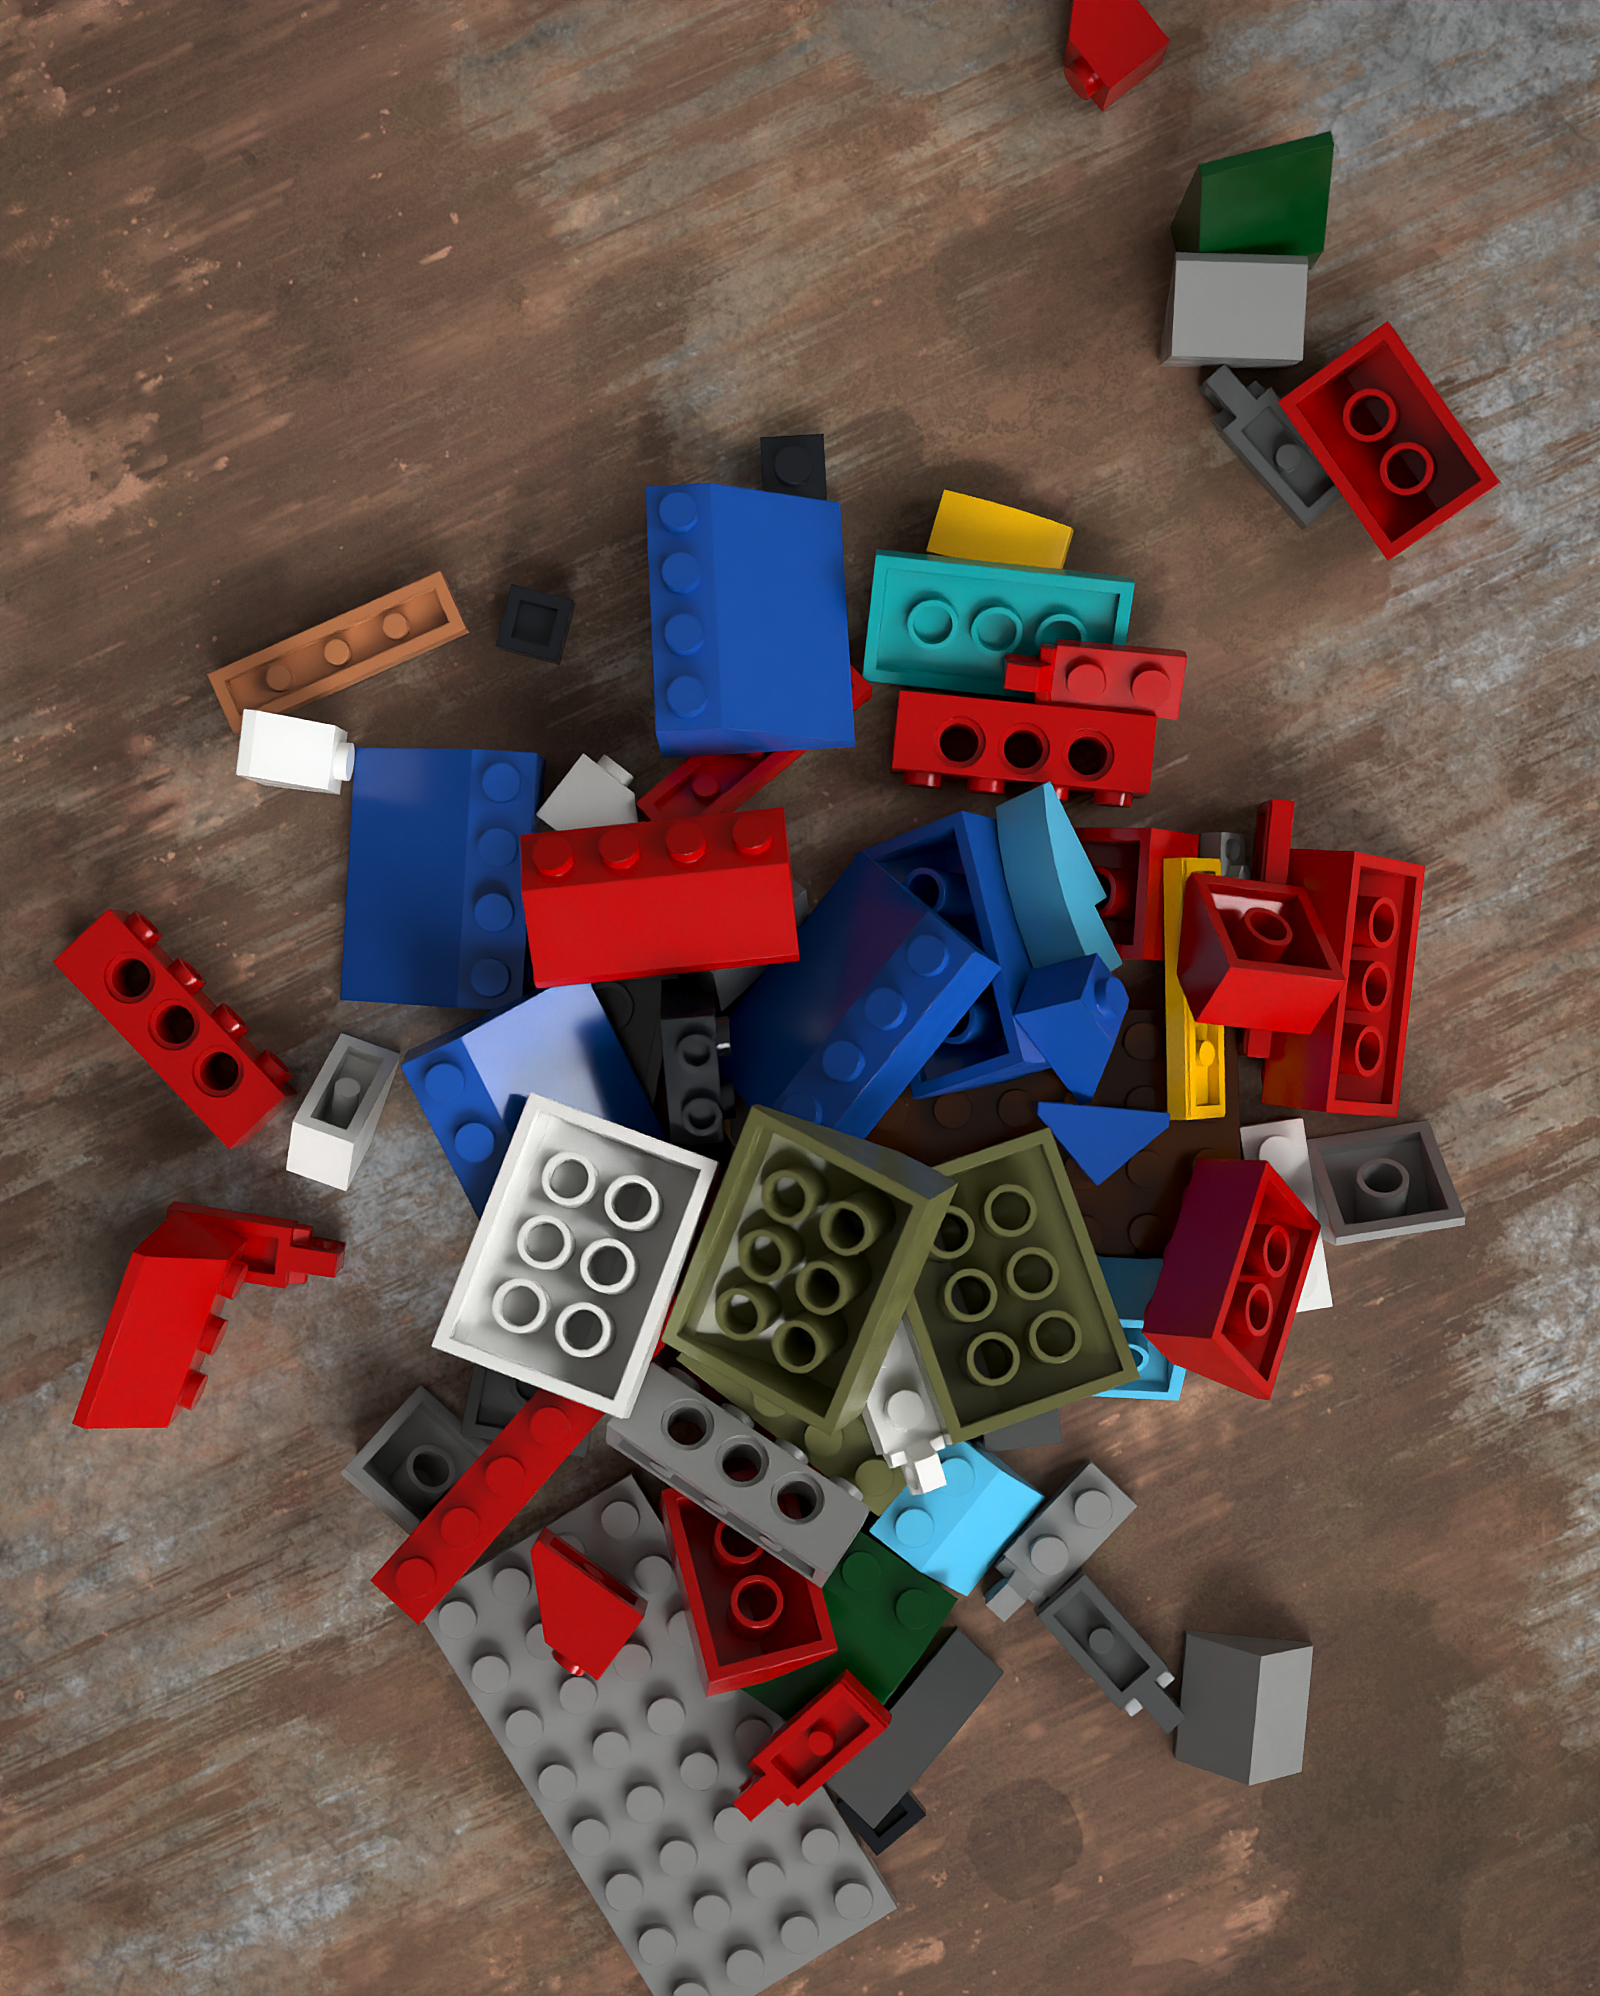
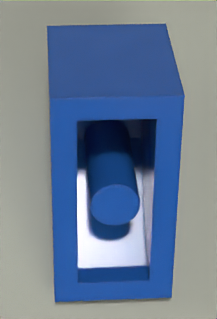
[1013,953,1130,1105]

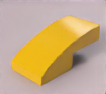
[926,490,1074,569]

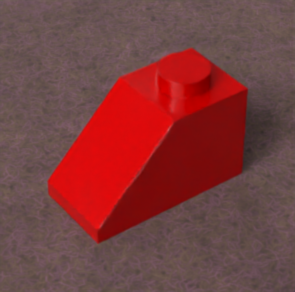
[1063,0,1170,112]
[530,1527,649,1681]

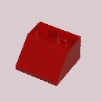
[1073,827,1199,962]
[1176,872,1346,1035]

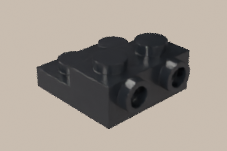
[660,978,736,1146]

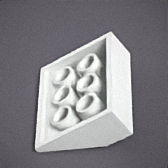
[432,1092,723,1418]

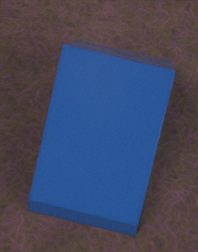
[1032,1100,1170,1186]

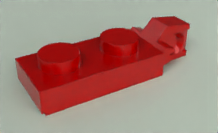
[1002,639,1187,720]
[166,1201,346,1289]
[733,1669,892,1822]

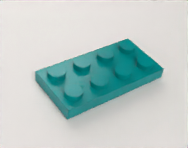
[862,549,1135,699]

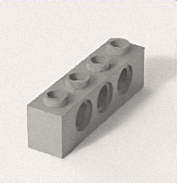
[606,1362,871,1589]

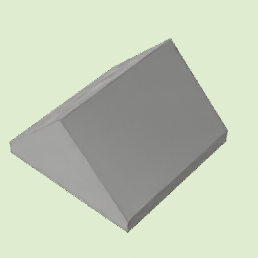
[1159,252,1308,370]
[1306,1120,1466,1246]
[340,1385,489,1535]
[1173,1630,1313,1786]

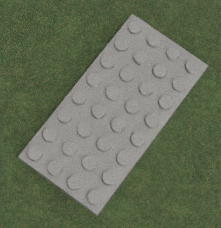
[424,1470,897,1996]

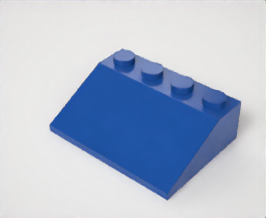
[645,483,855,758]
[340,747,546,1010]
[719,851,1002,1140]
[400,983,670,1221]

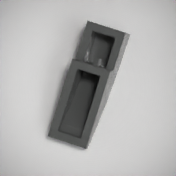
[826,1627,1004,1829]

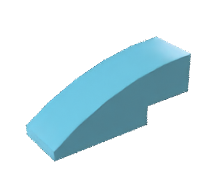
[996,781,1123,972]

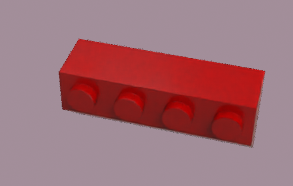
[520,807,800,989]
[1261,848,1425,1118]

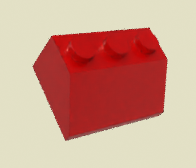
[1278,321,1502,561]
[1141,1158,1321,1400]
[72,1210,248,1429]
[659,1467,838,1698]

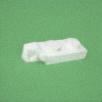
[862,1319,947,1495]

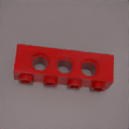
[890,691,1157,808]
[53,909,299,1149]

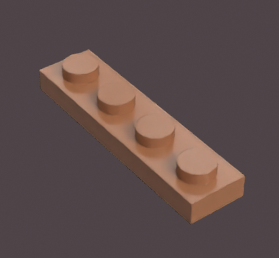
[207,571,470,735]

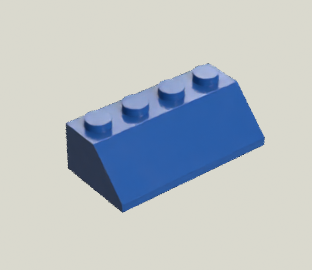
[855,811,1052,1099]

